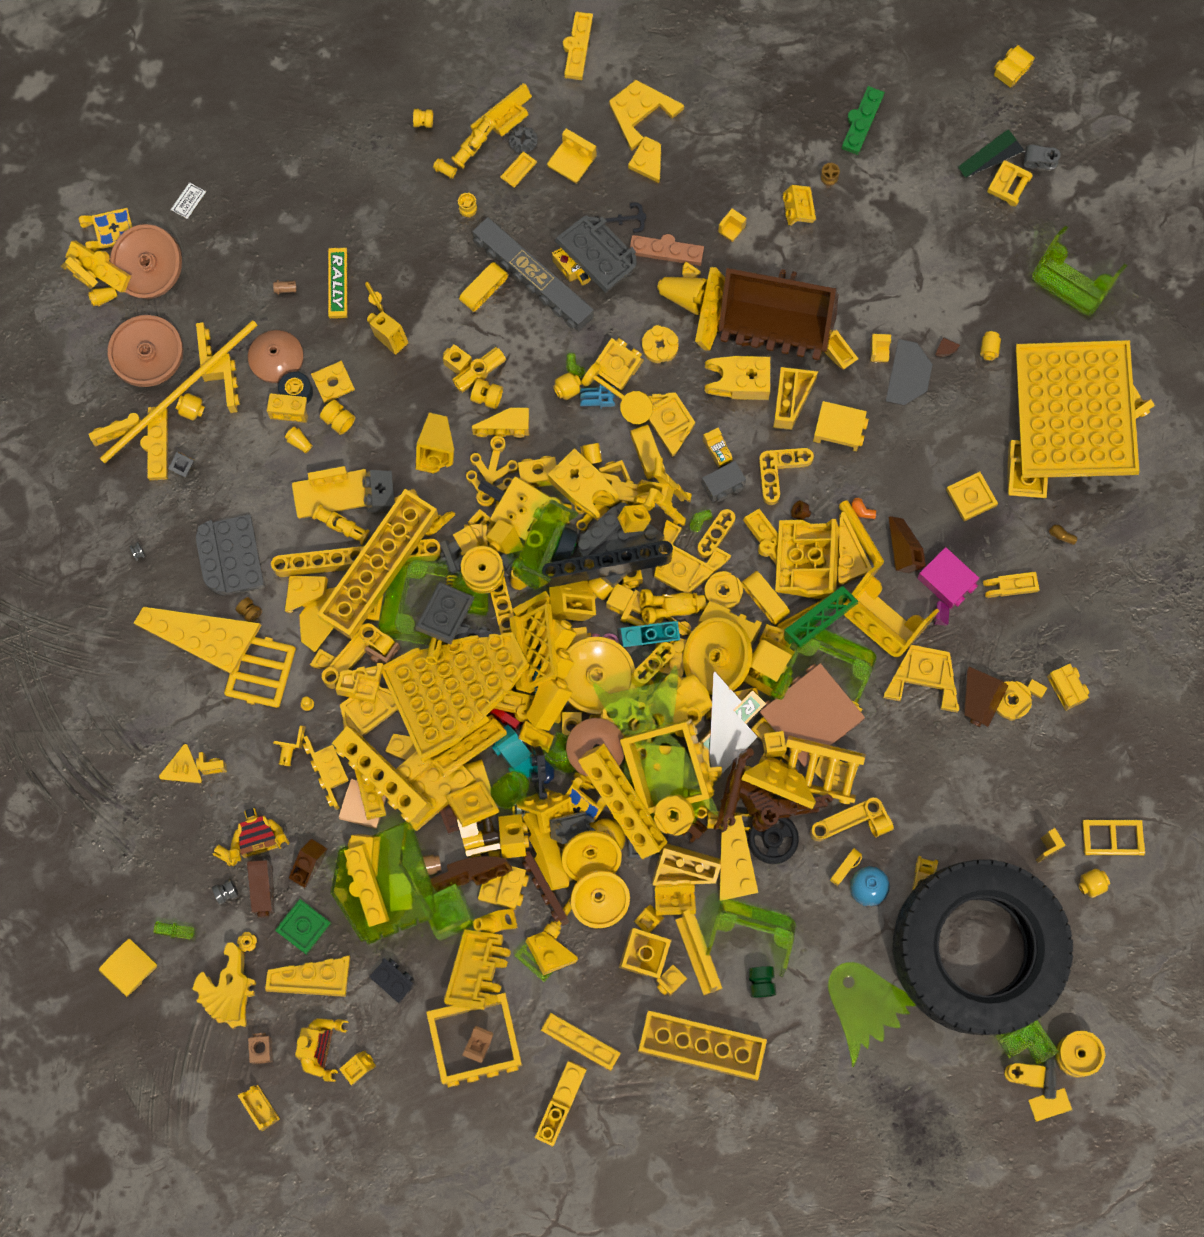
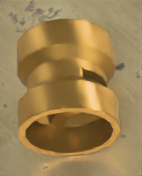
[235,597,263,622]

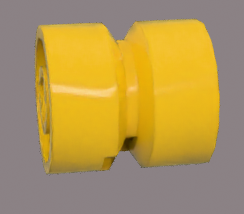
[470,378,504,409]
[320,400,355,435]

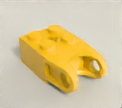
[704,356,770,400]
[547,448,619,519]

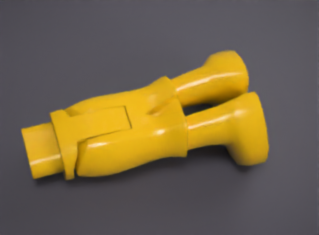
[639,589,707,625]

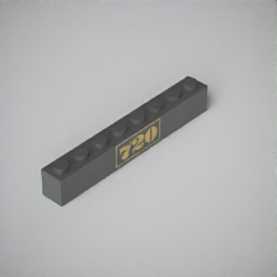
[472,217,594,332]

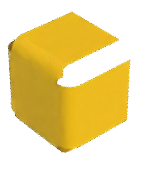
[744,637,795,697]

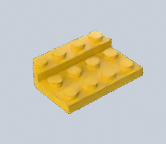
[391,748,476,831]

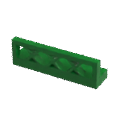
[784,586,858,648]

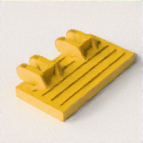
[444,929,511,1010]

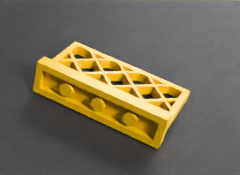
[509,603,558,693]
[675,910,722,996]

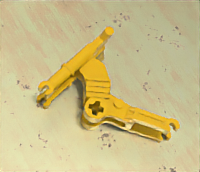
[594,457,692,526]

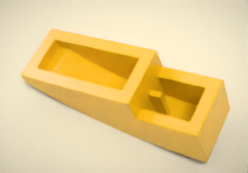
[824,330,858,370]

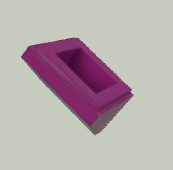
[934,601,950,626]

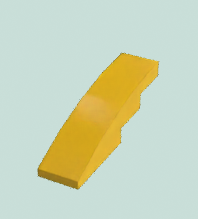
[523,812,569,890]

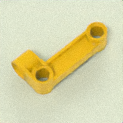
[322,623,396,689]
[810,798,894,842]

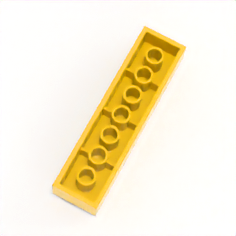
[317,489,438,640]

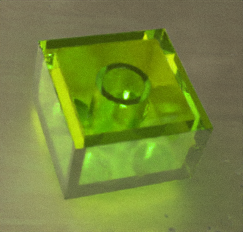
[420,884,474,941]

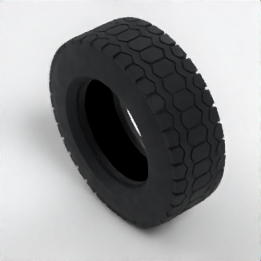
[893,859,1073,1035]

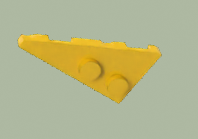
[838,512,872,586]

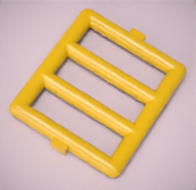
[224,637,296,708]

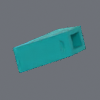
[618,621,680,647]

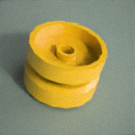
[461,546,504,594]
[1055,1031,1105,1078]

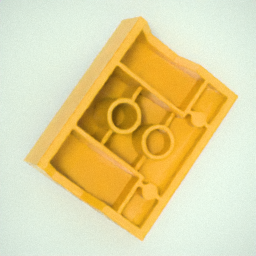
[775,519,839,599]

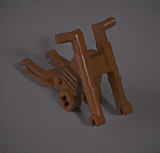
[713,748,833,833]

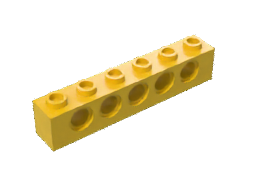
[332,726,433,824]
[578,743,667,859]

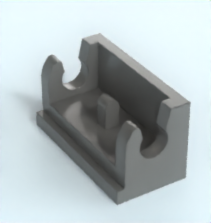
[550,811,596,844]

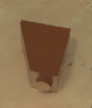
[965,667,1009,727]
[247,860,275,918]

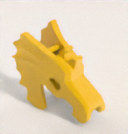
[193,942,256,1029]

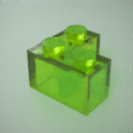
[998,1020,1059,1065]

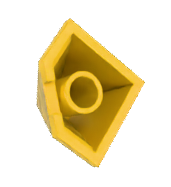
[416,413,454,474]

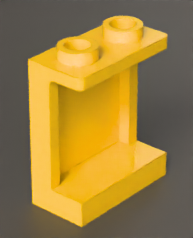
[813,401,869,452]

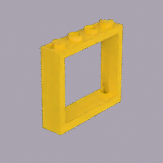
[620,719,714,814]
[427,993,522,1088]

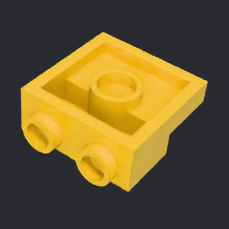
[596,338,644,390]
[478,866,529,910]

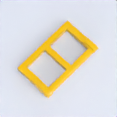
[1082,820,1145,856]

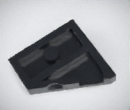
[530,746,547,799]

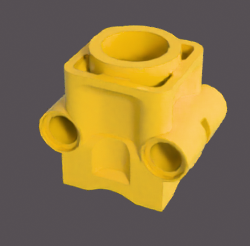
[645,674,712,738]

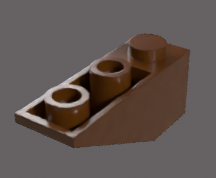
[889,516,926,573]

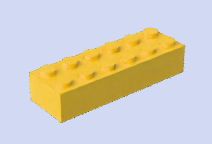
[638,1011,767,1081]

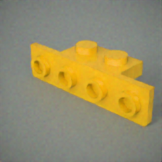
[470,83,532,136]
[303,736,349,810]

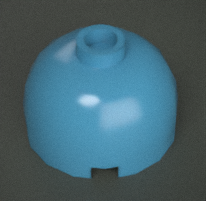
[850,866,890,906]

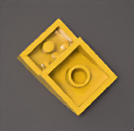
[1007,440,1048,498]

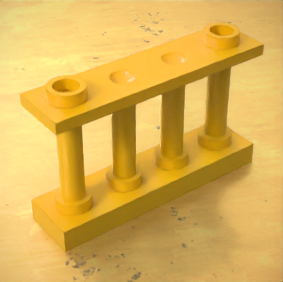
[786,736,866,804]

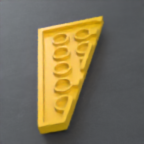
[134,607,262,675]

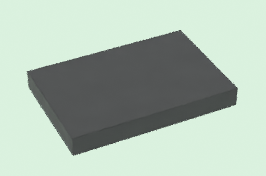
[415,582,474,645]

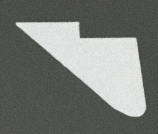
[709,672,757,773]

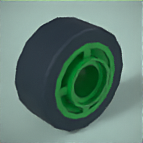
[551,527,578,562]

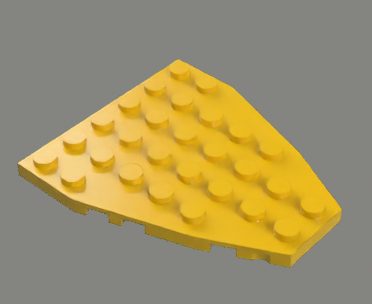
[382,632,530,762]

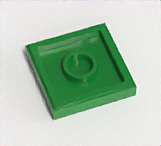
[275,899,331,955]

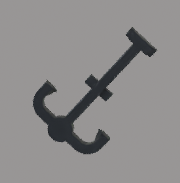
[595,202,646,234]

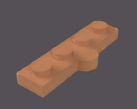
[630,234,704,266]

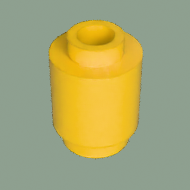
[980,331,1001,361]

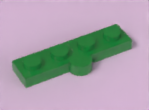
[842,86,885,155]

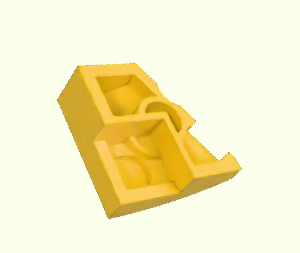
[336,663,383,703]

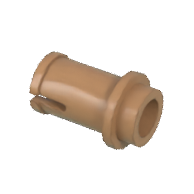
[273,280,296,295]

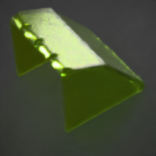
[330,821,436,945]

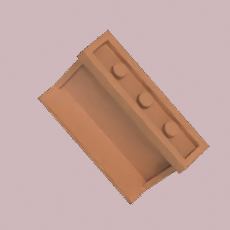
[759,663,865,768]

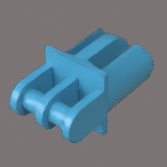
[580,384,615,409]

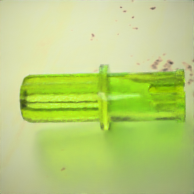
[154,921,195,939]

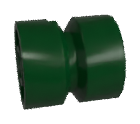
[748,966,776,998]

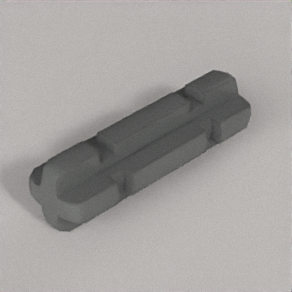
[1044,1058,1056,1099]

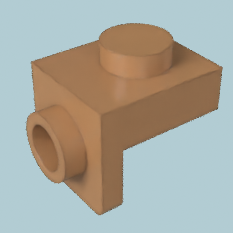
[463,1026,493,1063]

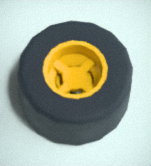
[278,371,313,405]

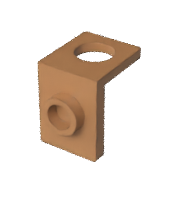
[365,642,400,664]

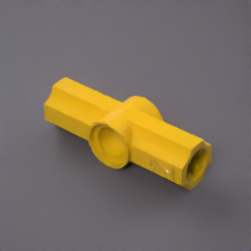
[452,347,506,393]

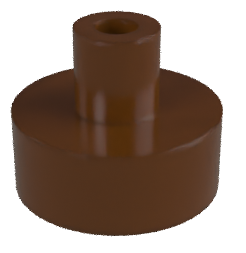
[791,500,811,520]

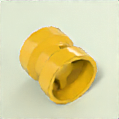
[413,109,433,128]
[458,193,477,217]

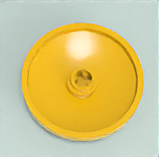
[683,617,752,695]
[564,637,635,715]

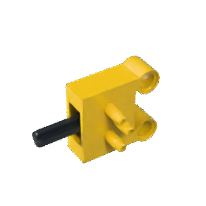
[478,476,563,547]

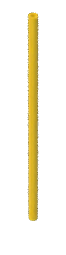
[100,320,258,463]

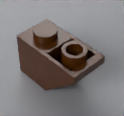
[289,839,328,888]

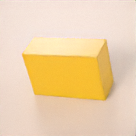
[1028,679,1047,699]

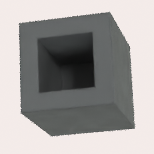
[168,452,195,477]

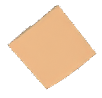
[339,779,387,829]

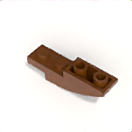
[430,856,513,894]

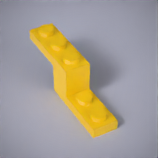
[196,323,240,413]

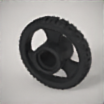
[748,818,799,864]

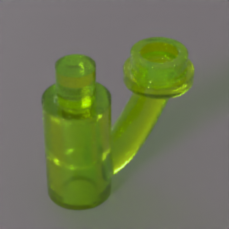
[768,668,793,700]

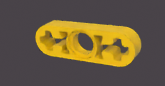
[697,509,735,558]
[631,642,675,686]

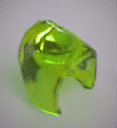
[543,732,576,773]
[491,771,529,809]

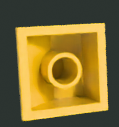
[619,928,671,979]

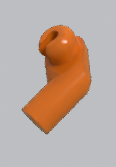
[851,498,876,519]

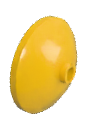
[562,831,622,881]
[570,870,630,928]

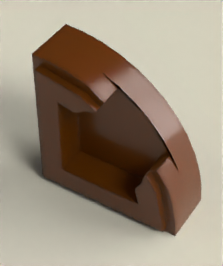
[935,338,960,357]

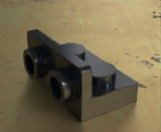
[369,958,415,1004]

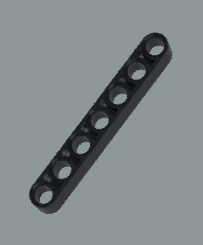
[542,541,673,587]

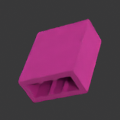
[917,547,979,609]

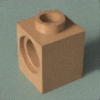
[248,1033,273,1064]

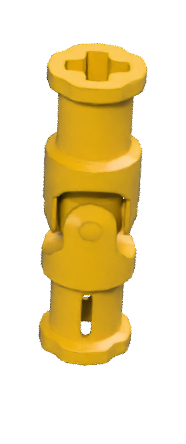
[451,116,497,169]
[312,504,370,545]

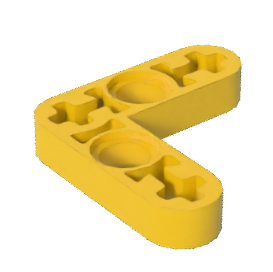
[759,448,814,505]

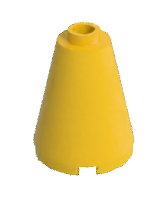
[657,277,708,315]

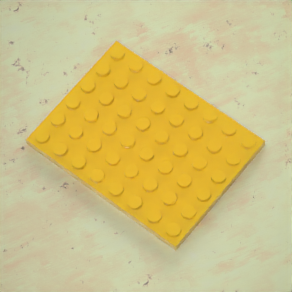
[1016,340,1139,478]

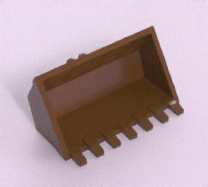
[719,268,839,360]

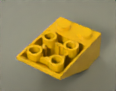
[548,562,596,621]

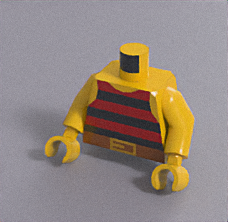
[228,808,290,862]
[295,1018,349,1082]

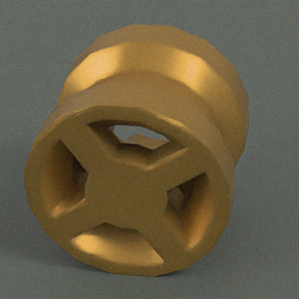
[820,163,840,186]

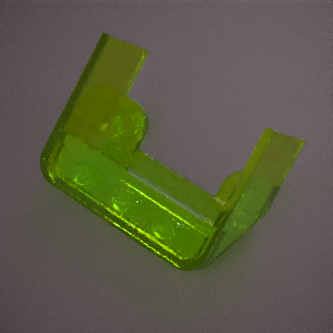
[1032,225,1128,315]
[511,500,578,590]
[379,560,450,645]
[786,626,877,703]
[706,899,796,977]

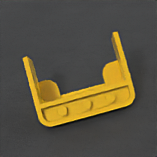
[843,561,939,657]

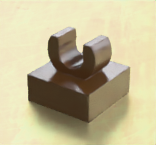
[682,818,708,843]

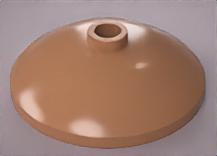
[248,330,304,383]
[566,718,624,776]

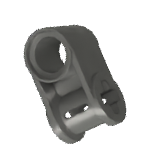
[1024,145,1060,170]

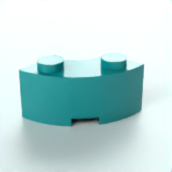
[491,725,533,782]

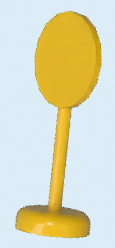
[581,362,653,424]

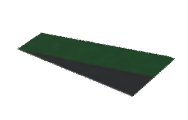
[958,129,1025,178]

